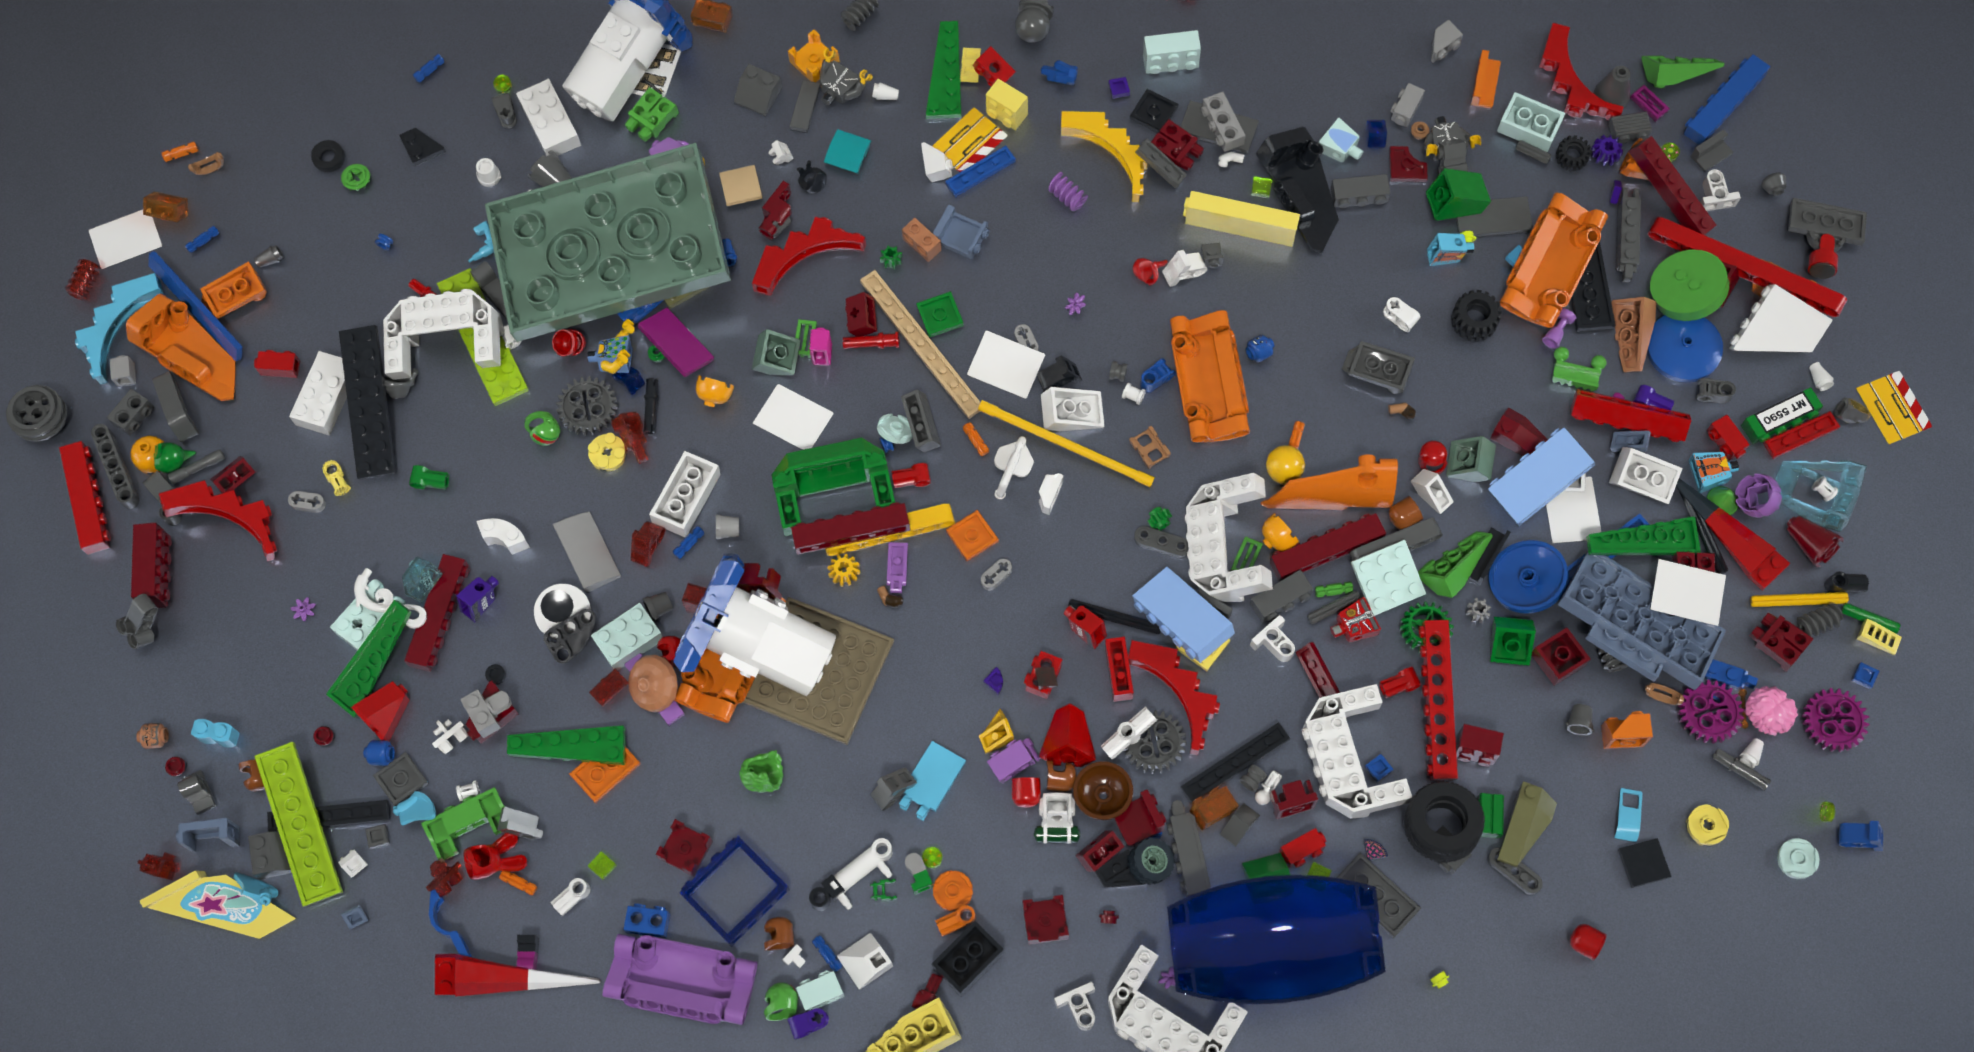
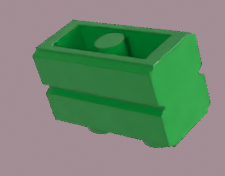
[1477,793,1504,839]

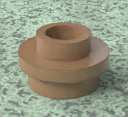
[1411,122,1429,140]

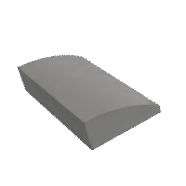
[553,512,621,594]

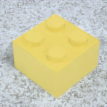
[986,79,1028,130]

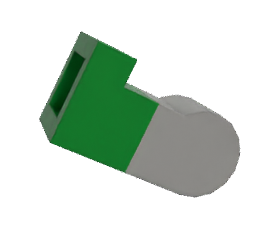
[905,853,933,895]

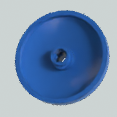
[1647,315,1723,383]
[1489,540,1569,614]

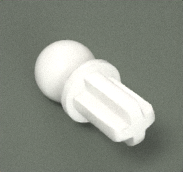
[1255,770,1282,805]

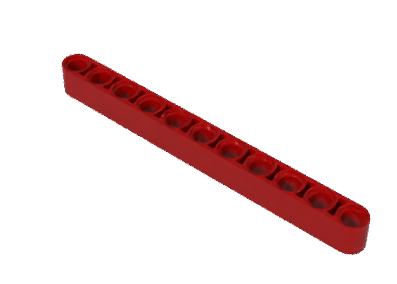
[1648,217,1847,317]

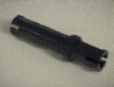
[643,378,659,435]

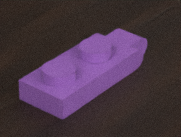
[887,542,908,593]

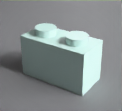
[796,970,845,1012]

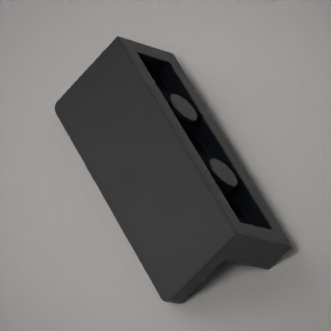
[1468,527,1511,586]

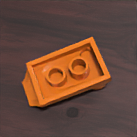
[200,261,267,319]

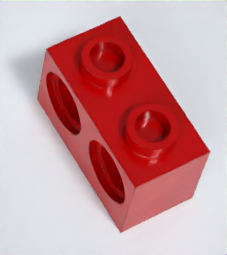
[1024,651,1063,699]

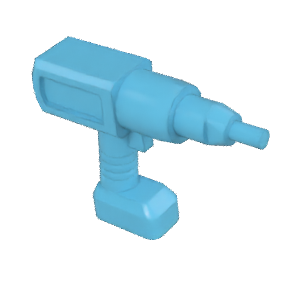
[468,221,494,263]

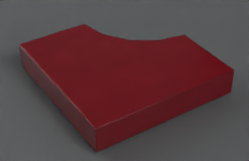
[1389,146,1428,182]

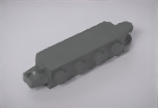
[1616,187,1641,283]
[1166,800,1211,912]

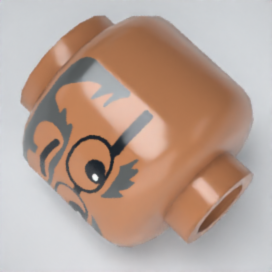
[136,723,169,749]

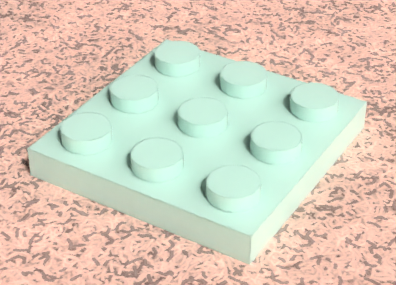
[1351,540,1426,616]

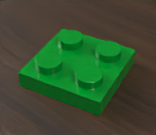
[916,291,964,338]

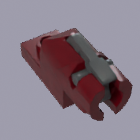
[759,181,792,240]

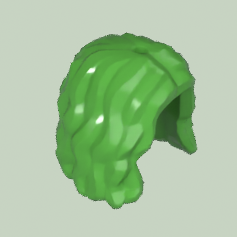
[739,750,784,793]

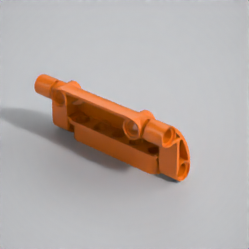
[1499,193,1608,328]
[1170,310,1250,443]
[674,597,786,723]

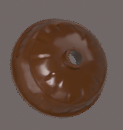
[1073,761,1133,820]

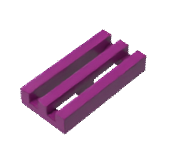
[1630,85,1670,122]

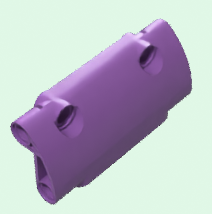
[603,934,757,1025]

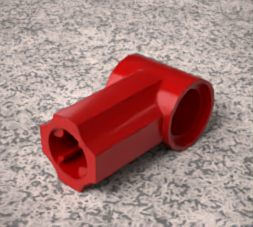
[891,463,931,488]
[1379,667,1422,698]

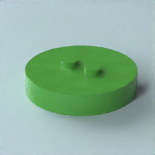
[1650,250,1729,321]

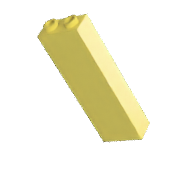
[1183,191,1300,247]

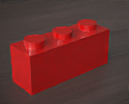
[1105,636,1134,702]

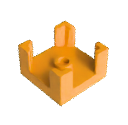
[788,29,840,82]

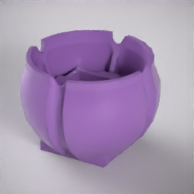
[1735,473,1782,518]

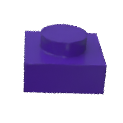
[1108,77,1130,99]

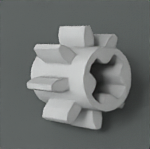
[1466,598,1491,624]

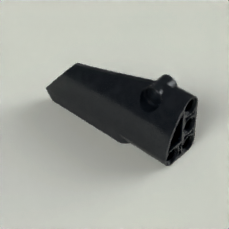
[1256,127,1339,253]

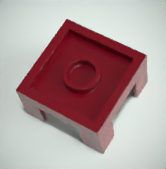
[655,819,713,877]
[1022,895,1069,945]

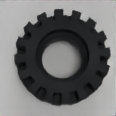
[1556,135,1591,171]

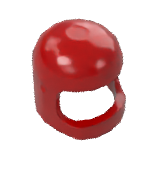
[552,329,586,356]
[1418,441,1447,474]
[657,636,681,668]
[1012,777,1041,808]
[1570,924,1607,960]

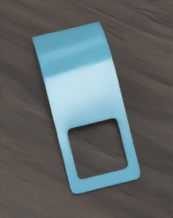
[1614,788,1642,842]

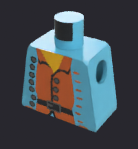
[1426,233,1474,266]
[1688,452,1739,493]

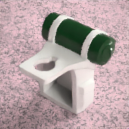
[1034,793,1081,844]

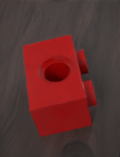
[972,46,1016,87]

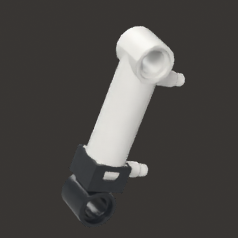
[809,838,893,911]

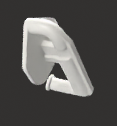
[994,436,1034,499]

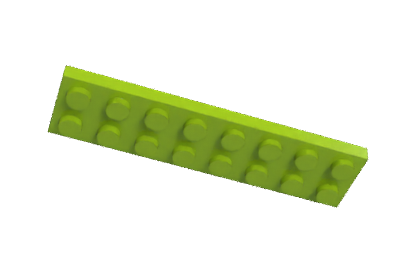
[437,268,529,406]
[254,742,343,907]

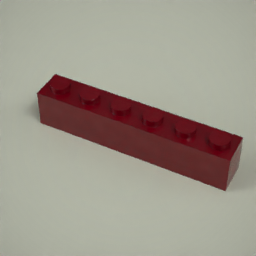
[1628,136,1716,235]
[791,502,910,555]
[1269,513,1386,582]
[404,554,470,672]

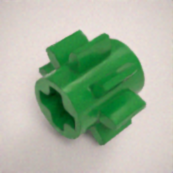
[880,245,902,269]
[1147,507,1172,531]

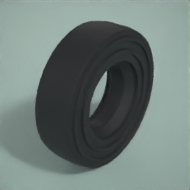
[311,140,345,172]

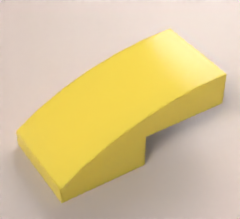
[960,48,981,83]

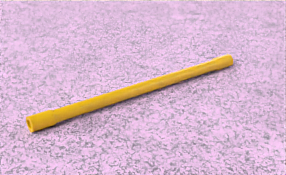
[978,400,1155,487]

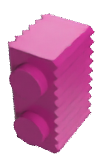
[809,327,832,366]

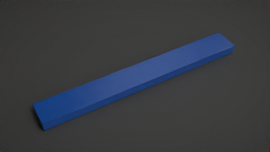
[148,251,243,361]

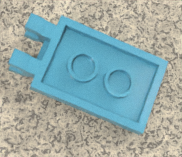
[899,741,966,821]

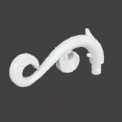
[354,568,427,629]

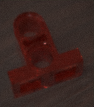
[631,521,665,567]

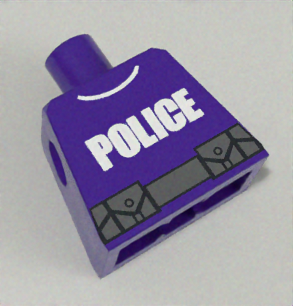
[456,576,499,623]

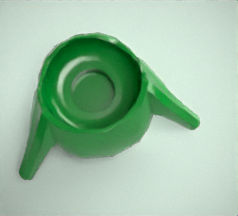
[153,442,196,473]

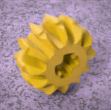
[828,554,861,587]

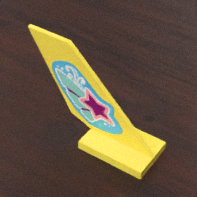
[140,870,297,939]

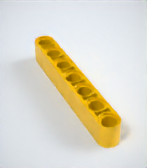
[825,504,955,556]

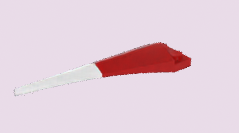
[435,954,601,997]

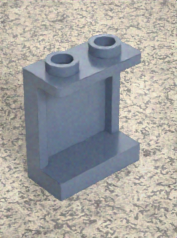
[933,204,990,259]
[176,818,240,852]

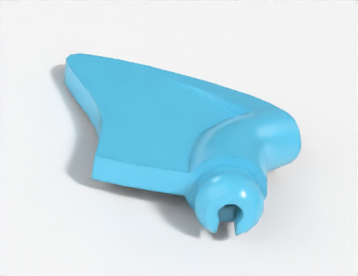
[393,791,436,826]
[233,872,278,906]

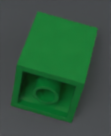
[1426,168,1491,221]

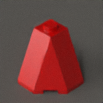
[351,681,410,742]
[1039,703,1096,767]

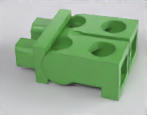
[625,87,679,142]

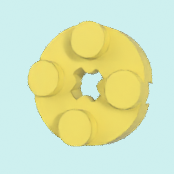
[588,433,627,471]
[1686,804,1729,846]

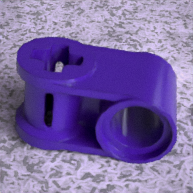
[787,1008,829,1040]

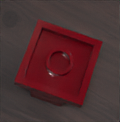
[737,563,782,600]
[1270,780,1318,820]

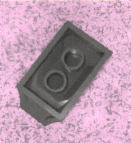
[1342,341,1415,394]

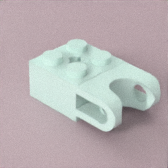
[330,579,406,651]

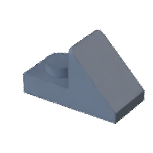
[1610,431,1651,453]

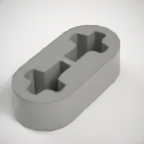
[1014,324,1039,351]
[288,491,326,513]
[981,559,1012,591]

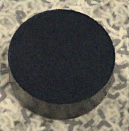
[485,664,506,685]

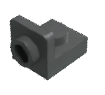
[1201,243,1224,268]

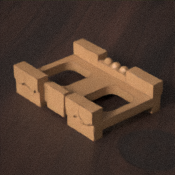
[1129,426,1171,469]

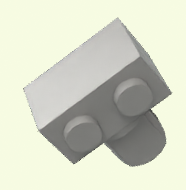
[460,689,511,738]

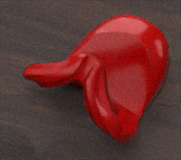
[1133,258,1168,286]

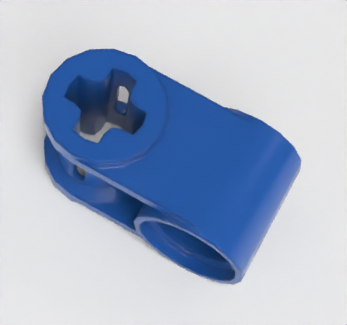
[1140,358,1176,393]

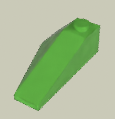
[1641,56,1724,88]
[1418,531,1493,598]

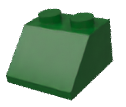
[1490,616,1536,666]
[1242,853,1294,902]

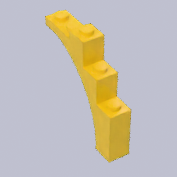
[1061,111,1147,202]

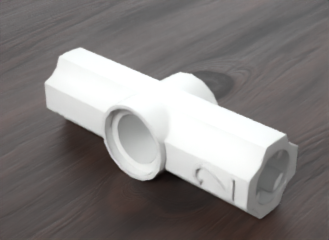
[1101,706,1157,760]

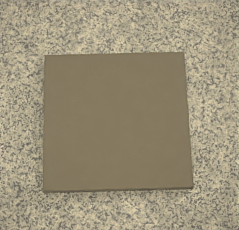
[742,597,895,745]

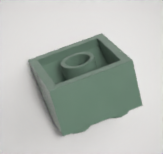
[752,329,801,376]
[1446,436,1496,482]

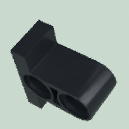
[1037,355,1082,392]

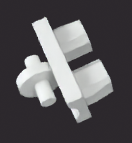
[432,719,468,754]

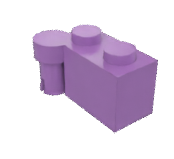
[987,738,1041,784]

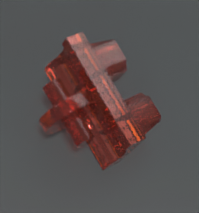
[589,669,629,707]
[426,861,463,897]

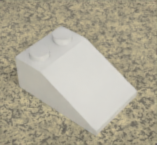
[1041,387,1104,431]
[1609,447,1683,504]

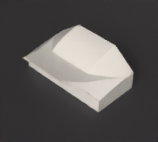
[1039,473,1063,515]

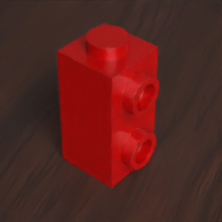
[254,350,300,378]
[1707,415,1750,461]
[1279,828,1326,868]

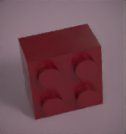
[1532,627,1591,686]
[1456,724,1504,767]

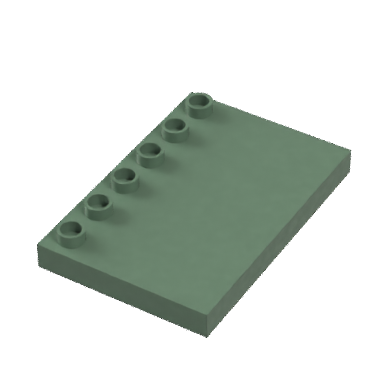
[485,143,731,342]

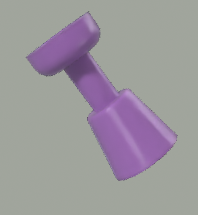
[1542,308,1576,349]

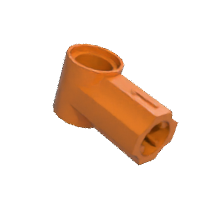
[935,905,976,937]

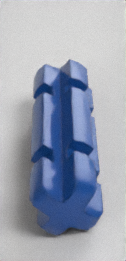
[413,54,445,82]
[185,226,219,253]
[673,526,704,559]
[812,936,843,973]

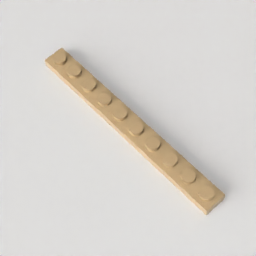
[860,270,981,419]

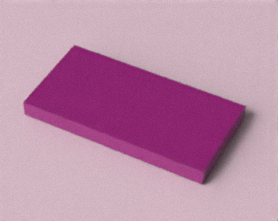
[638,308,714,377]

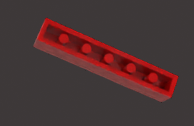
[1571,389,1692,442]
[59,441,111,555]

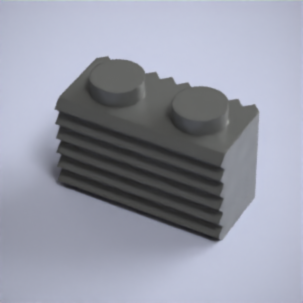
[1608,111,1652,144]

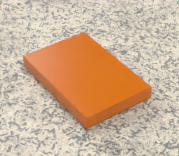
[569,747,641,804]

